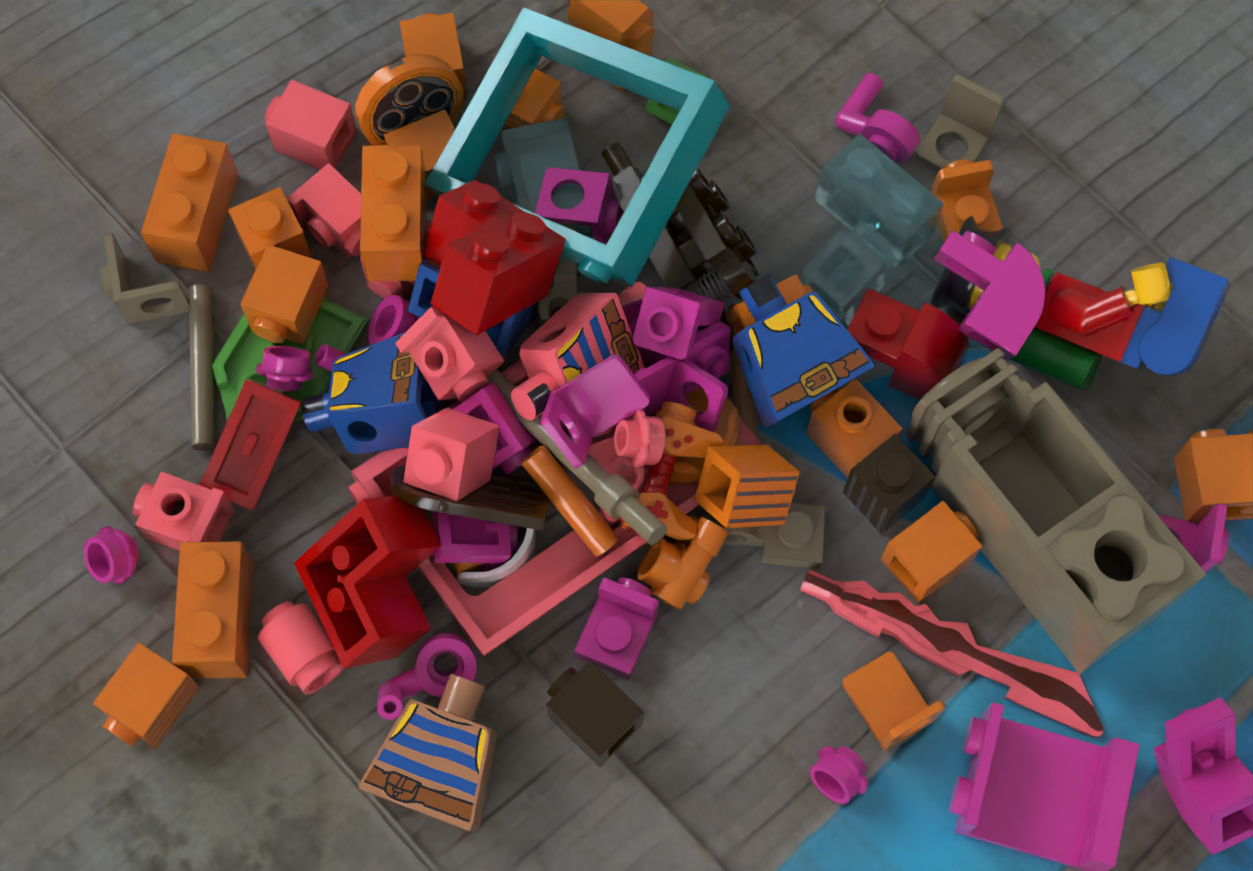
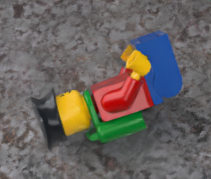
[930,216,1231,391]

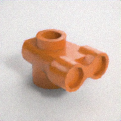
[637,515,729,610]

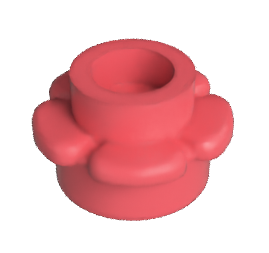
[614,409,665,469]

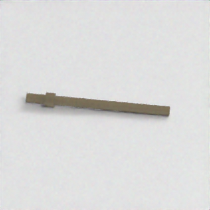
[488,369,667,545]

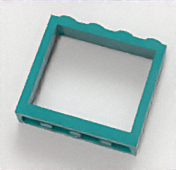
[425,7,730,288]

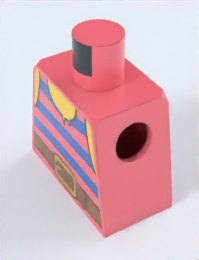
[511,292,645,424]

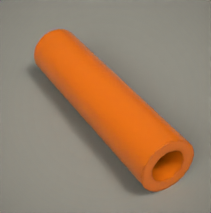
[521,444,619,557]

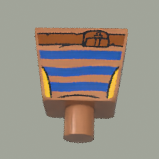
[358,674,498,832]

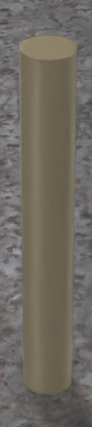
[189,284,215,451]

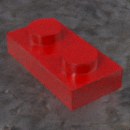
[199,378,302,511]

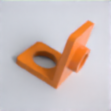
[842,652,946,752]

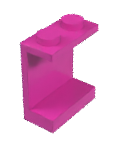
[949,702,1139,871]

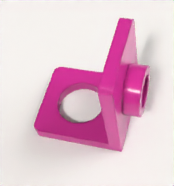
[535,168,624,245]
[541,354,650,469]
[616,356,728,432]
[1157,503,1229,573]

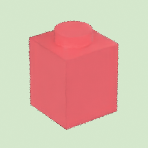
[265,79,357,170]
[403,408,500,501]

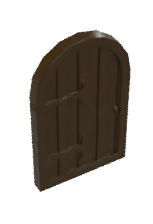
[391,464,549,530]

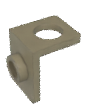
[916,75,1004,171]
[99,233,189,325]

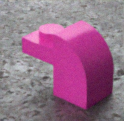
[934,230,1045,361]
[1154,698,1253,855]

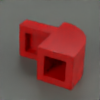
[847,288,969,400]

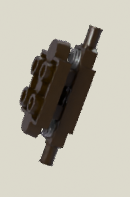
[601,142,760,353]

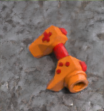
[619,401,723,540]

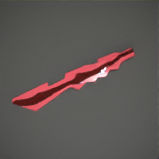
[799,569,1103,738]

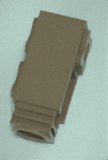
[905,347,1207,674]

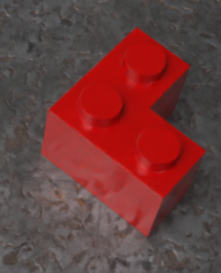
[423,180,566,336]
[294,495,442,669]

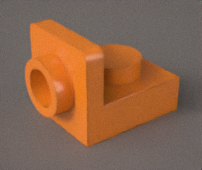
[929,159,1003,242]

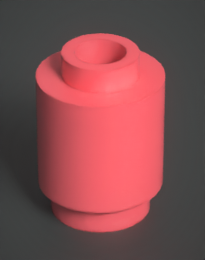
[258,601,344,695]

